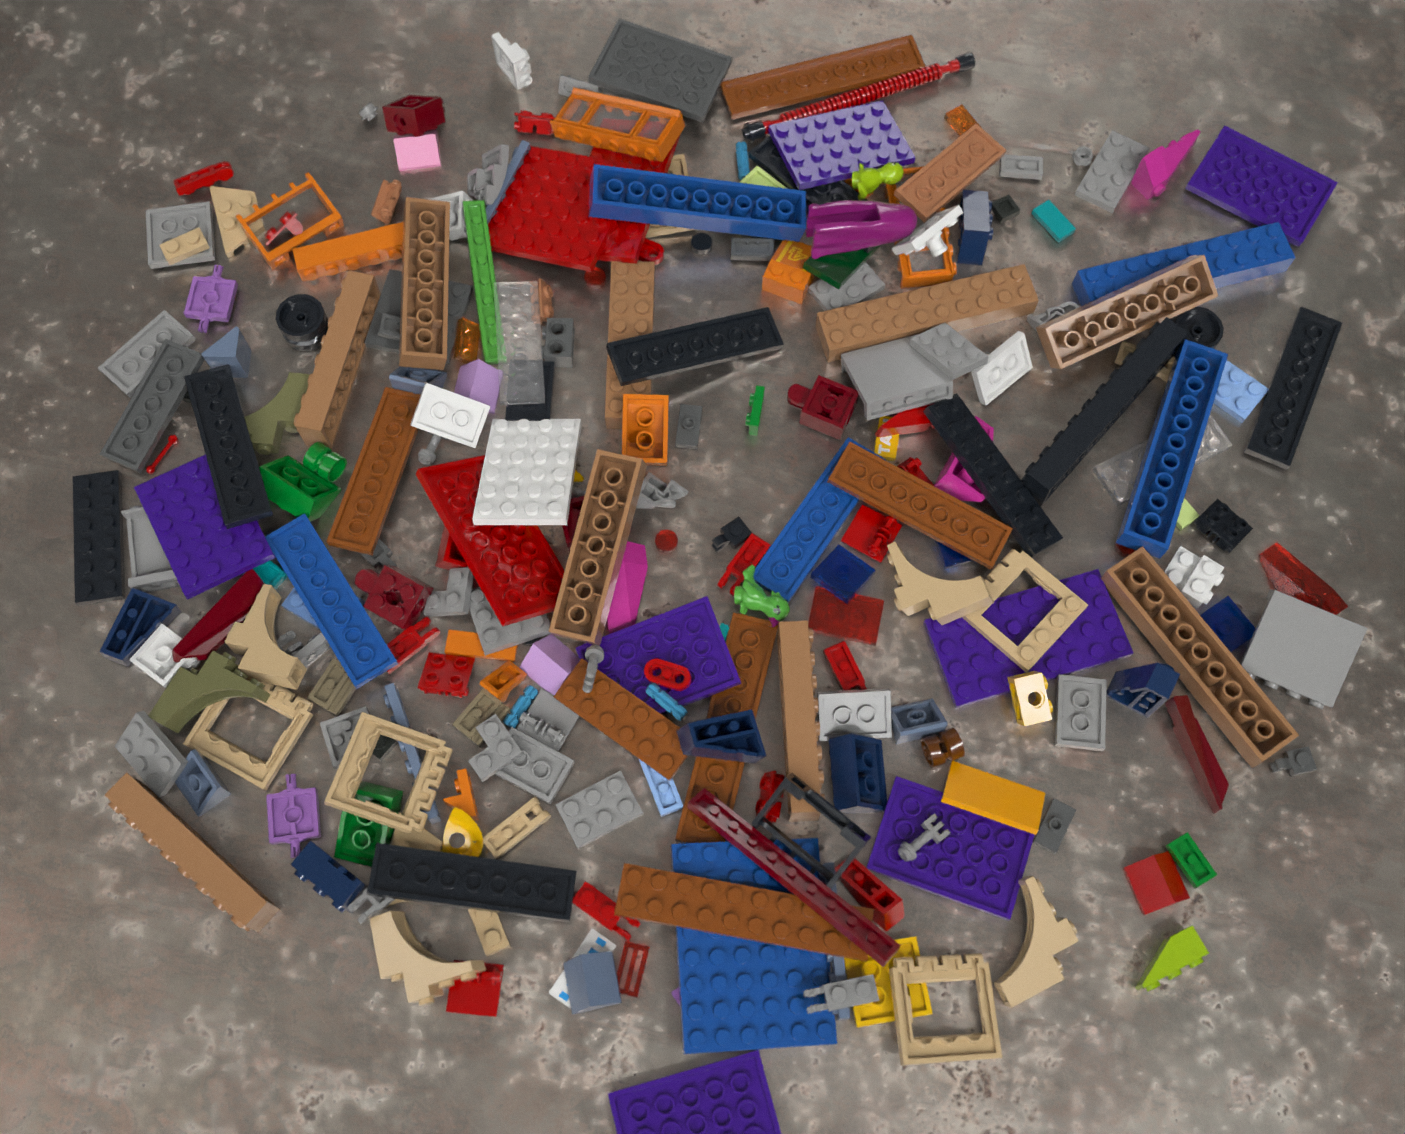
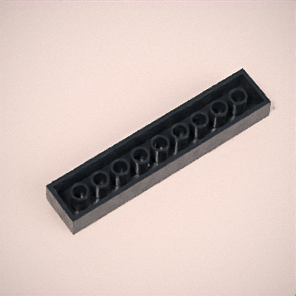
[1021,317,1189,507]

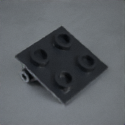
[1194,498,1253,553]

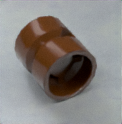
[921,727,965,768]

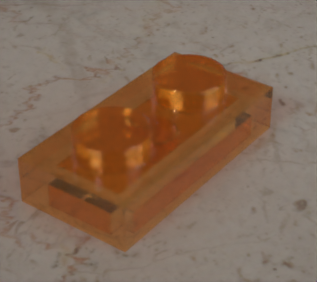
[944,104,982,137]
[454,317,480,364]

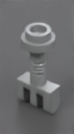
[418,432,450,466]
[582,645,604,693]
[898,813,951,862]

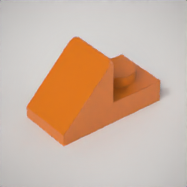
[479,660,527,703]
[443,768,479,821]

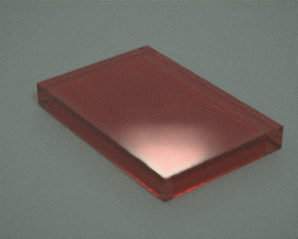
[808,586,885,646]

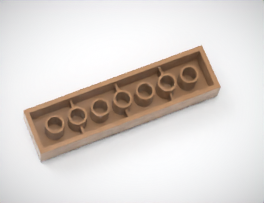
[399,197,450,370]
[1036,255,1218,369]
[605,261,655,429]
[294,270,381,450]
[549,449,647,646]
[777,621,825,822]
[105,772,280,933]

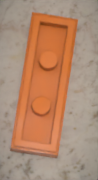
[444,629,518,663]

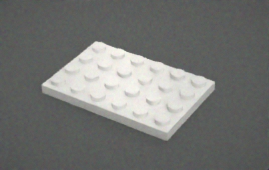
[472,419,582,525]

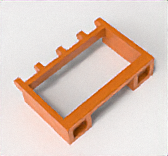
[235,172,344,270]

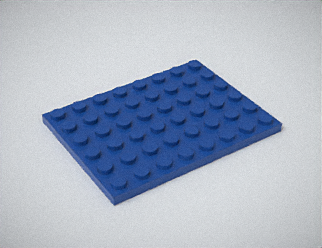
[670,838,838,1055]

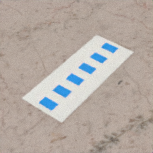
[549,929,617,1009]

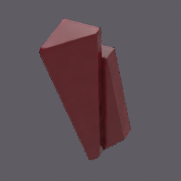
[172,569,264,663]
[1164,695,1229,814]

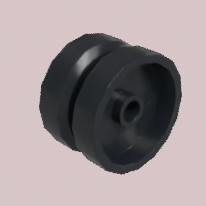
[276,294,328,351]
[1174,306,1224,357]

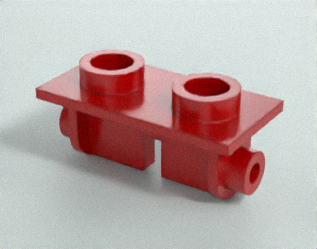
[514,110,555,136]
[755,770,785,824]

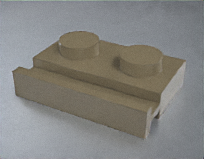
[307,658,356,716]
[452,688,511,747]

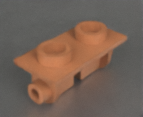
[371,179,402,225]
[530,278,554,326]

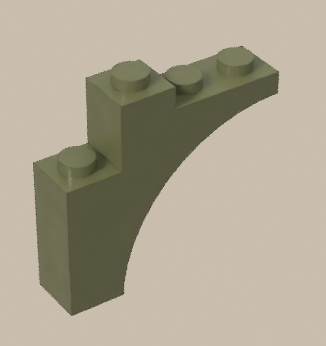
[245,372,310,455]
[148,651,271,733]

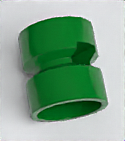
[303,442,347,483]

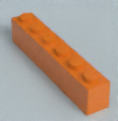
[292,222,403,282]

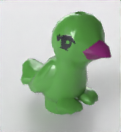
[734,565,790,627]

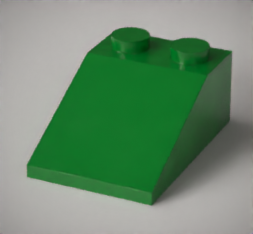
[334,781,404,867]

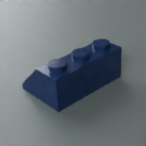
[829,733,887,814]

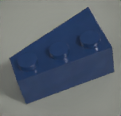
[957,190,993,266]
[99,588,181,667]
[1106,662,1180,718]
[676,709,767,763]
[290,841,368,913]

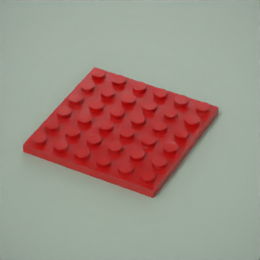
[488,146,642,272]

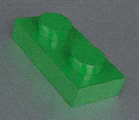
[745,385,765,436]
[1165,832,1217,889]

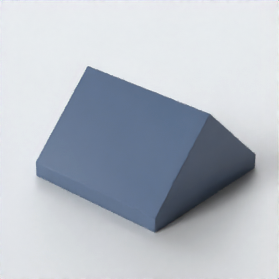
[201,326,252,378]
[389,366,447,395]
[891,698,947,744]
[175,749,231,817]
[563,951,622,1015]

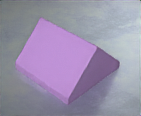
[454,359,504,414]
[519,634,580,695]

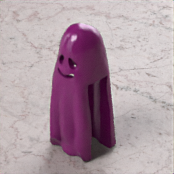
[806,200,918,259]

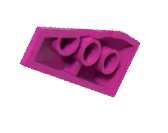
[1131,129,1200,200]
[934,416,994,502]
[607,541,648,634]

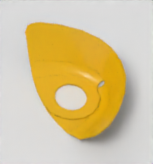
[442,808,483,857]

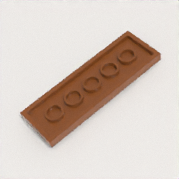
[554,658,689,781]

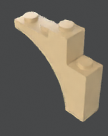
[887,542,994,625]
[225,584,307,690]
[993,876,1078,1008]
[369,911,485,1006]

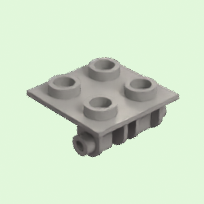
[517,688,580,752]

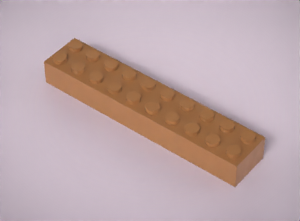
[815,264,1039,363]
[1101,546,1299,769]

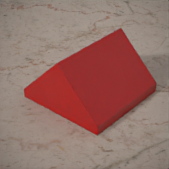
[1123,851,1190,915]

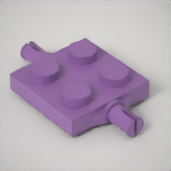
[184,264,238,333]
[266,774,321,858]

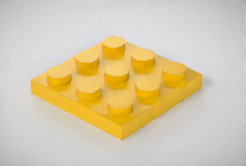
[844,936,933,1028]

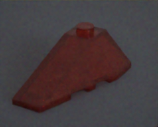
[1258,542,1349,615]

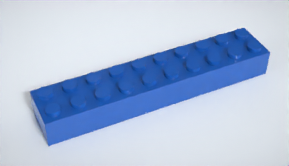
[589,164,806,242]
[1072,222,1296,306]
[1116,339,1228,559]

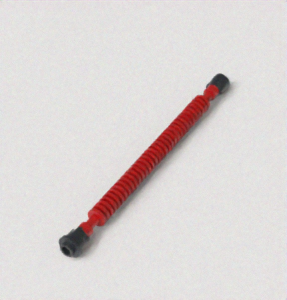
[742,52,976,143]

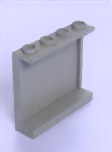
[841,334,953,421]
[121,506,180,593]
[1240,590,1368,709]

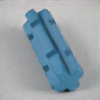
[736,142,750,180]
[646,683,688,721]
[503,685,538,728]

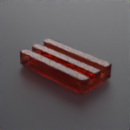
[617,941,650,998]

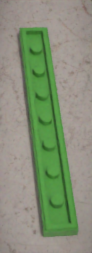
[462,200,507,365]

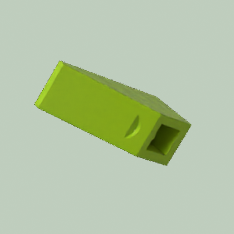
[1135,925,1209,992]

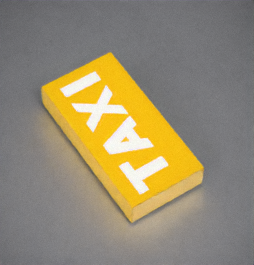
[874,416,899,462]

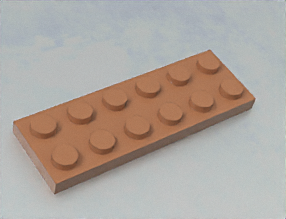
[894,124,1007,223]

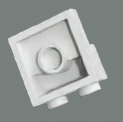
[491,32,533,90]
[428,191,473,241]
[1164,546,1225,609]
[129,624,201,688]

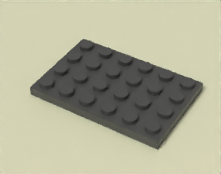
[588,18,732,122]

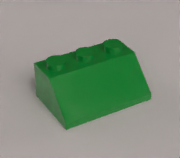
[259,455,341,522]

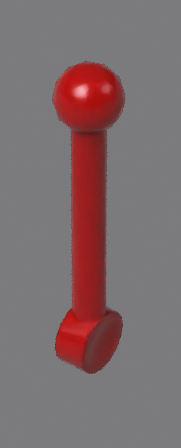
[146,435,178,474]

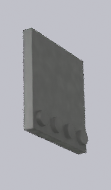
[364,269,473,364]

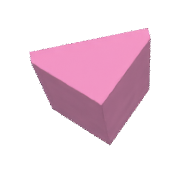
[393,130,441,171]

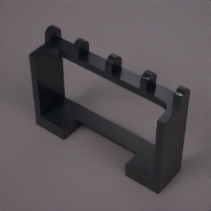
[751,773,871,889]

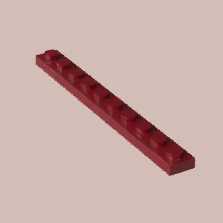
[687,788,901,967]

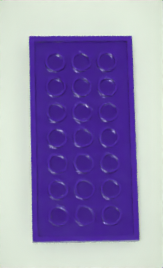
[923,569,1134,709]

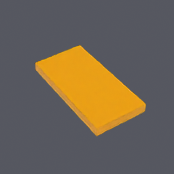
[941,761,1045,835]

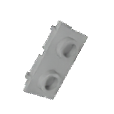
[558,74,602,102]

